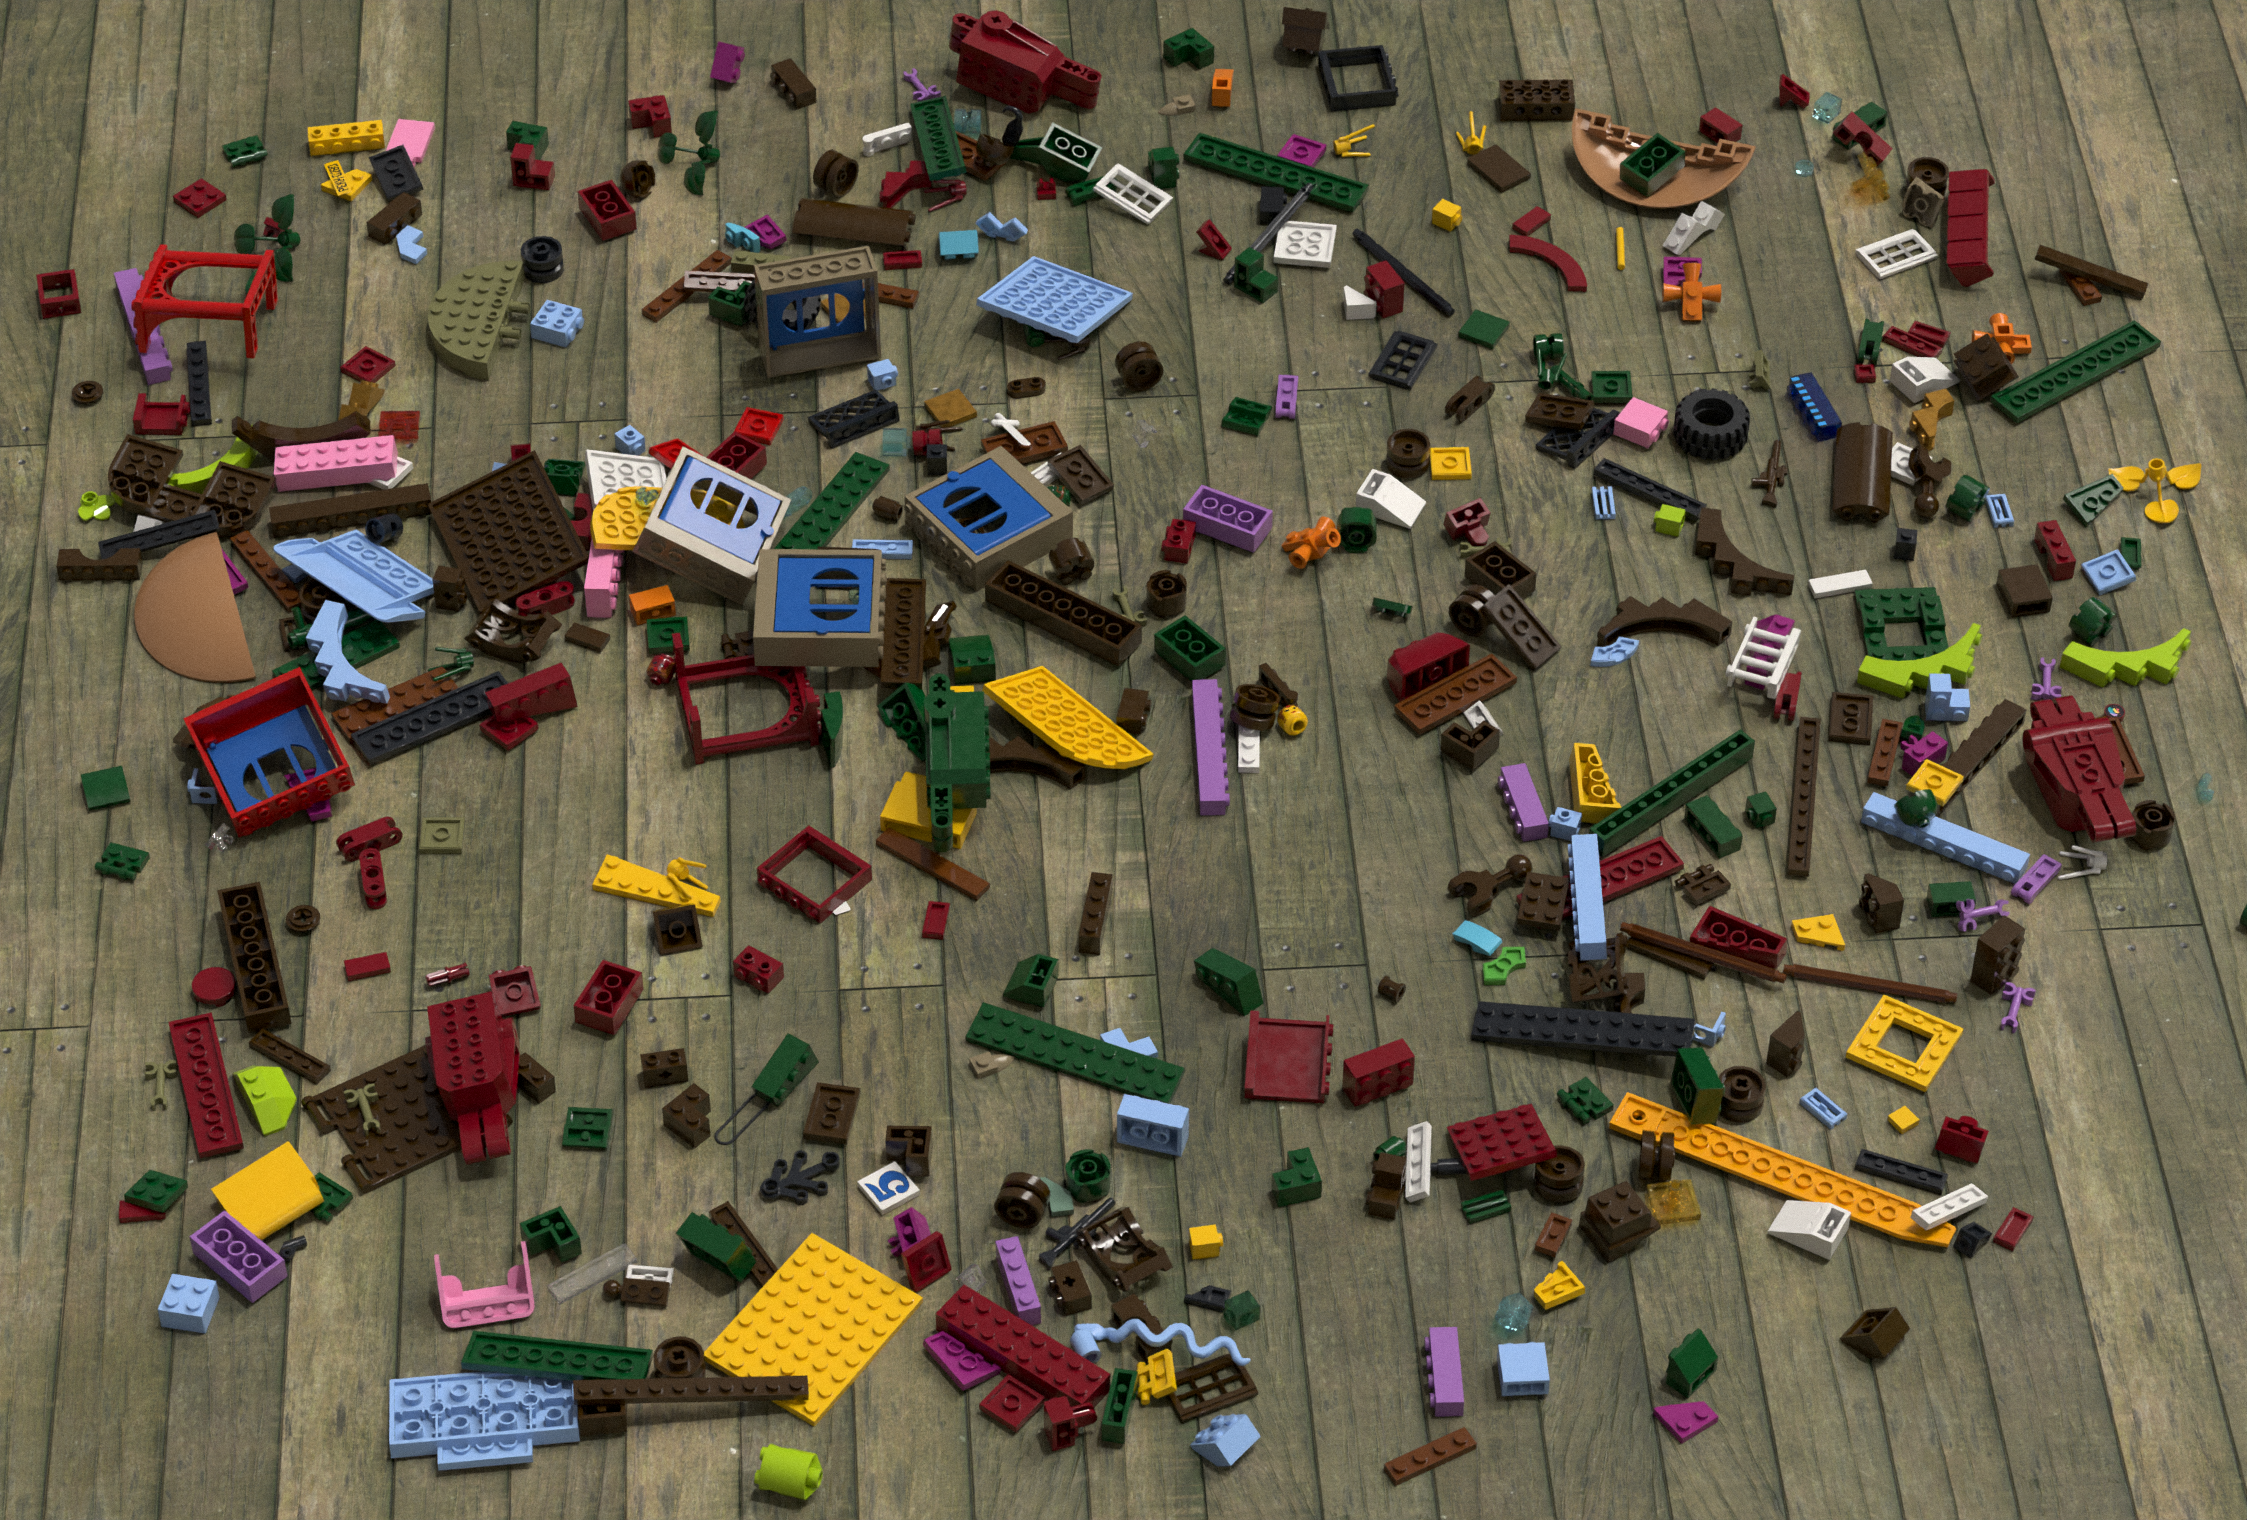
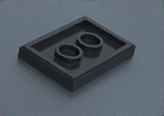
[369,144,424,203]

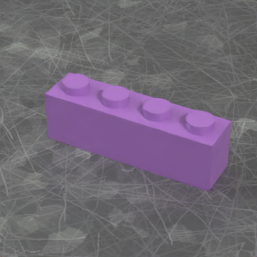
[1498,763,1549,842]
[996,1236,1041,1325]
[1424,1327,1464,1417]

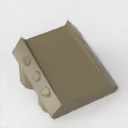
[1901,177,1944,228]

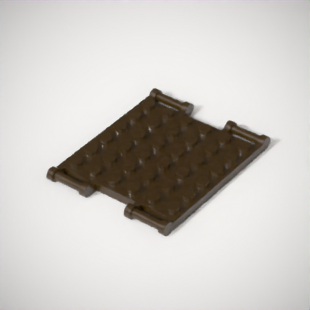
[301,1045,513,1194]

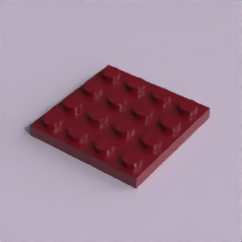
[1447,1103,1557,1181]

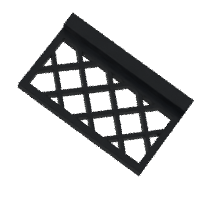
[808,389,900,448]
[1536,408,1619,469]

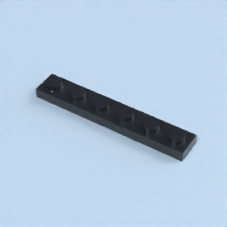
[187,341,212,426]
[1593,458,1707,521]
[98,510,220,559]

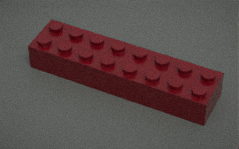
[935,1284,1111,1408]

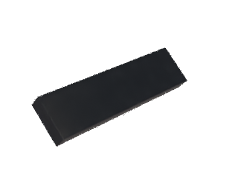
[1855,1149,1948,1195]

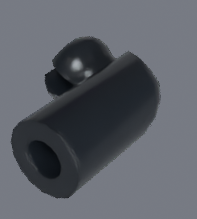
[279,1235,307,1261]

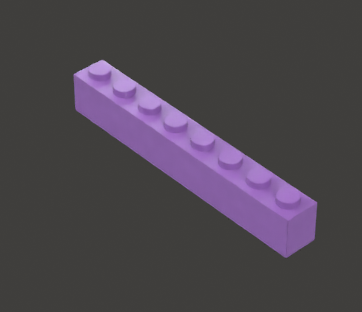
[114,268,173,385]
[1192,679,1230,815]

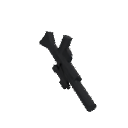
[1039,1197,1116,1270]

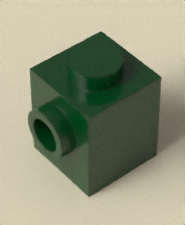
[1745,791,1777,828]

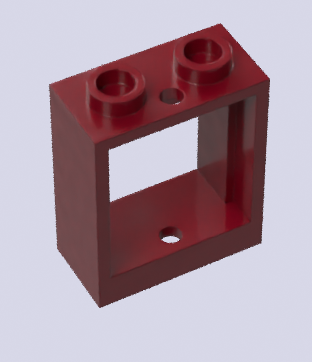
[36,269,82,319]

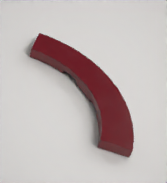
[1509,235,1587,292]

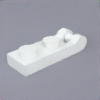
[863,123,912,156]

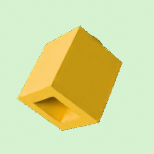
[1432,199,1462,232]
[1189,1224,1223,1260]

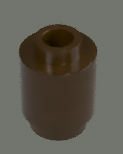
[872,496,903,521]

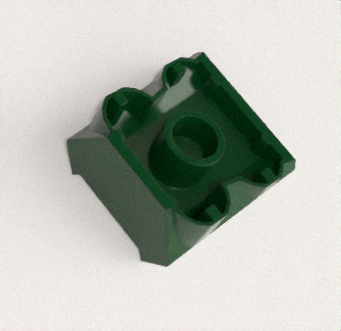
[544,459,586,497]

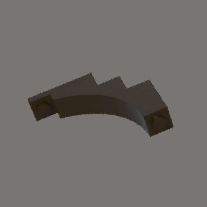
[232,411,371,463]

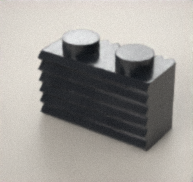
[1260,187,1287,224]

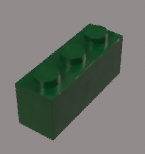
[1832,102,1888,150]
[1684,795,1743,859]
[1102,1368,1138,1444]

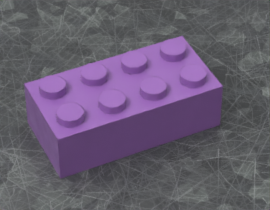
[1183,485,1273,553]
[190,1210,287,1303]

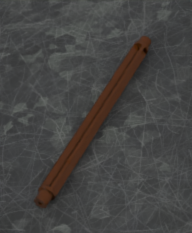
[1620,922,1787,984]
[1783,964,1958,1003]

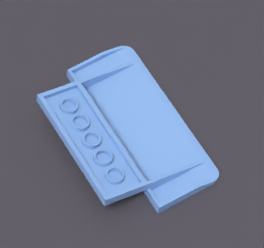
[273,529,434,623]

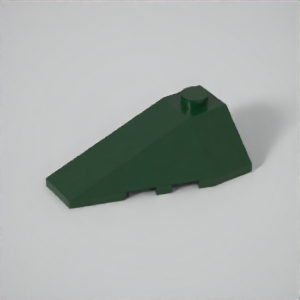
[877,682,926,762]

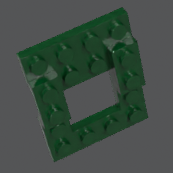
[1854,587,1949,661]

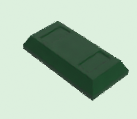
[2121,537,2142,570]

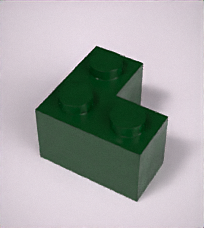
[1163,27,1214,70]
[506,121,549,160]
[1148,147,1180,189]
[1234,247,1278,303]
[708,281,751,326]
[1272,1147,1322,1207]
[519,1206,582,1263]

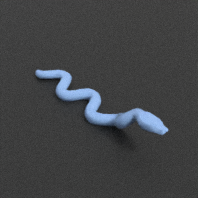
[1075,1319,1251,1366]

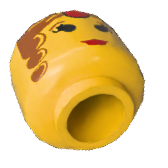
[1277,705,1308,736]

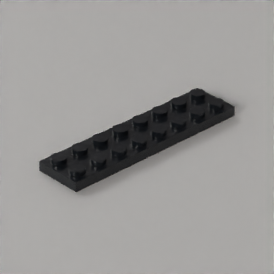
[351,671,508,765]

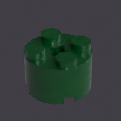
[1945,475,1990,522]
[1337,507,1377,553]
[2069,597,2117,646]
[1066,1149,1111,1203]

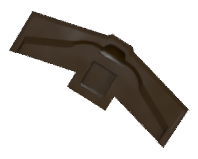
[923,601,957,668]

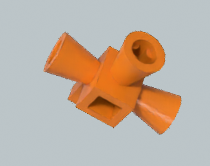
[1662,263,1721,321]
[1971,313,2032,364]
[1281,516,1341,569]

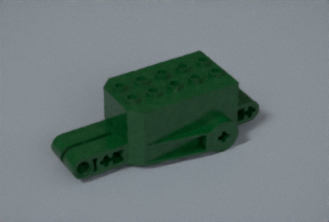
[924,673,991,852]

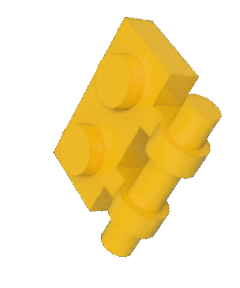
[1136,1349,1177,1405]

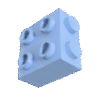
[530,300,584,347]
[1497,1342,1550,1396]

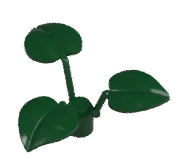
[658,110,720,196]
[234,194,301,282]

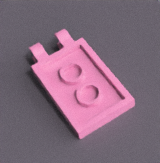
[386,119,435,168]

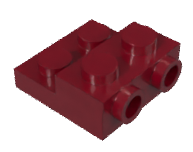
[488,965,541,1017]

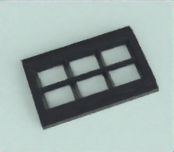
[1368,330,1438,390]

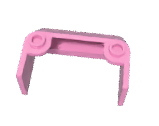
[434,1241,535,1328]

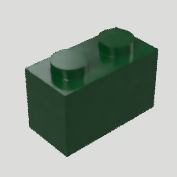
[1926,881,1976,917]

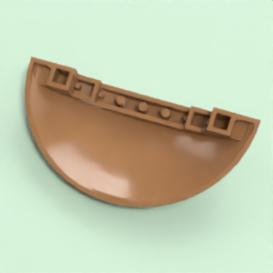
[1572,109,1756,208]
[134,531,256,683]

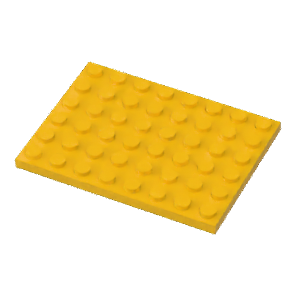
[704,1233,923,1427]

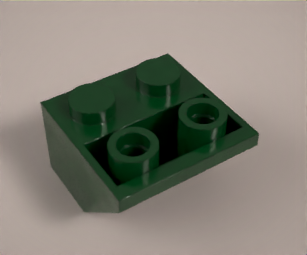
[1003,954,1059,1007]
[1666,1328,1718,1398]

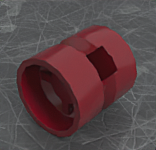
[912,428,943,456]

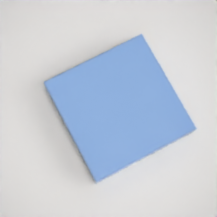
[2081,549,2136,596]

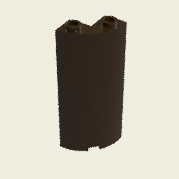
[792,198,916,247]
[1833,422,1893,523]

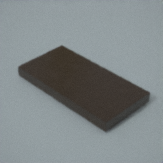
[1481,584,1562,671]

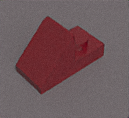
[1779,73,1810,109]
[1196,219,1232,260]

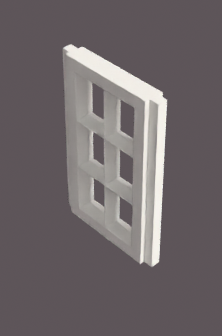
[1093,163,1173,224]
[1855,229,1938,279]

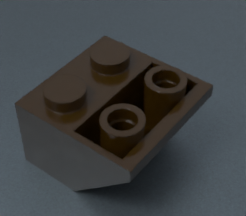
[1859,873,1904,934]

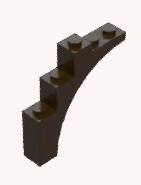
[1695,507,1795,596]
[1597,596,1733,647]
[989,736,1085,790]

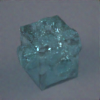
[1494,1293,1534,1332]

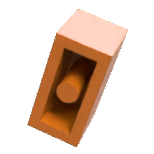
[629,585,676,625]

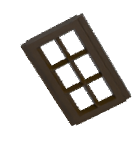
[1166,1353,1259,1423]

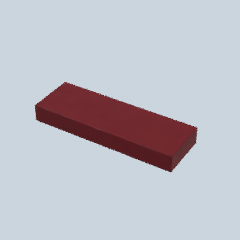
[1882,326,1943,359]

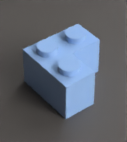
[1925,673,1970,721]

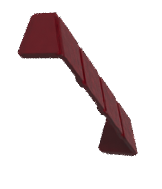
[1947,169,1995,287]

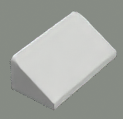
[1463,700,1504,736]

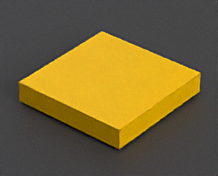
[1429,447,1472,480]
[1906,759,1964,806]

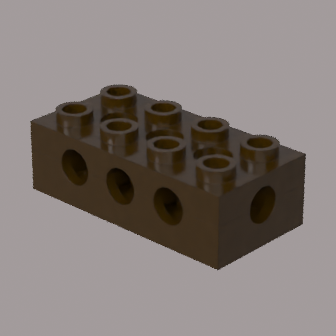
[1498,79,1575,121]

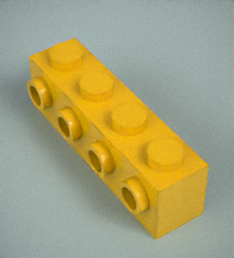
[307,120,385,156]

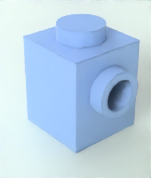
[867,359,898,390]
[614,425,646,456]
[1548,807,1582,841]

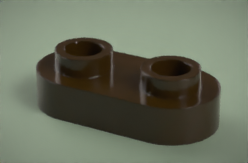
[1007,377,1046,399]

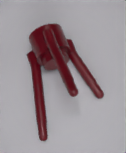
[924,179,967,212]

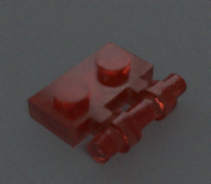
[378,411,421,441]

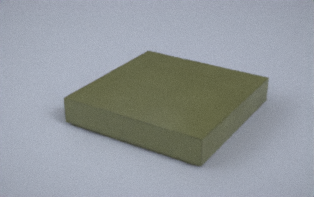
[419,817,466,854]

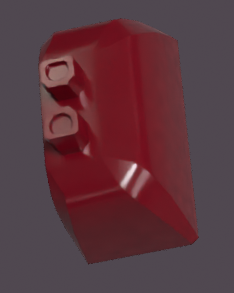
[1387,632,1470,702]

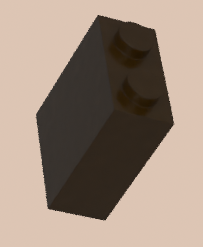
[1996,564,2053,618]

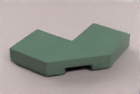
[1040,1177,1074,1217]

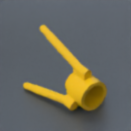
[1456,111,1486,155]
[1333,124,1375,158]
[667,857,708,898]

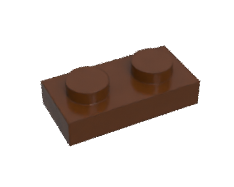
[1534,1212,1573,1258]

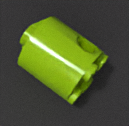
[754,1443,823,1500]

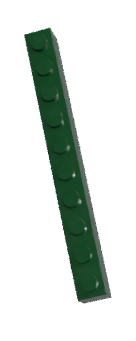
[1589,729,1755,858]

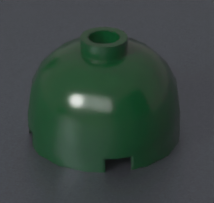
[1894,789,1938,828]

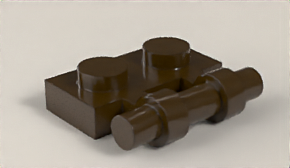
[720,630,754,659]
[1675,864,1731,906]

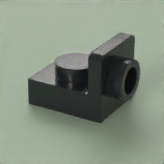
[1953,1221,1992,1258]

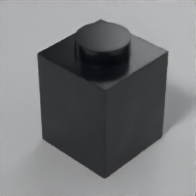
[927,444,947,475]
[1894,528,1918,561]

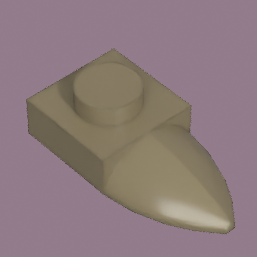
[1158,94,1196,115]
[969,1052,1014,1079]

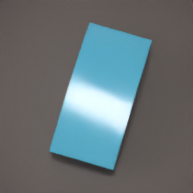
[725,223,760,253]
[1453,920,1502,956]

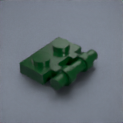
[222,135,268,167]
[95,842,150,880]
[1557,1077,1614,1124]
[310,1172,353,1223]

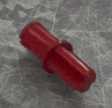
[425,962,470,987]

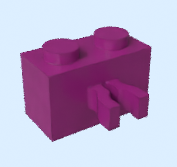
[710,41,745,83]
[1900,731,1948,777]
[888,1207,931,1257]

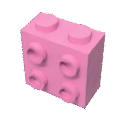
[1614,397,1669,448]

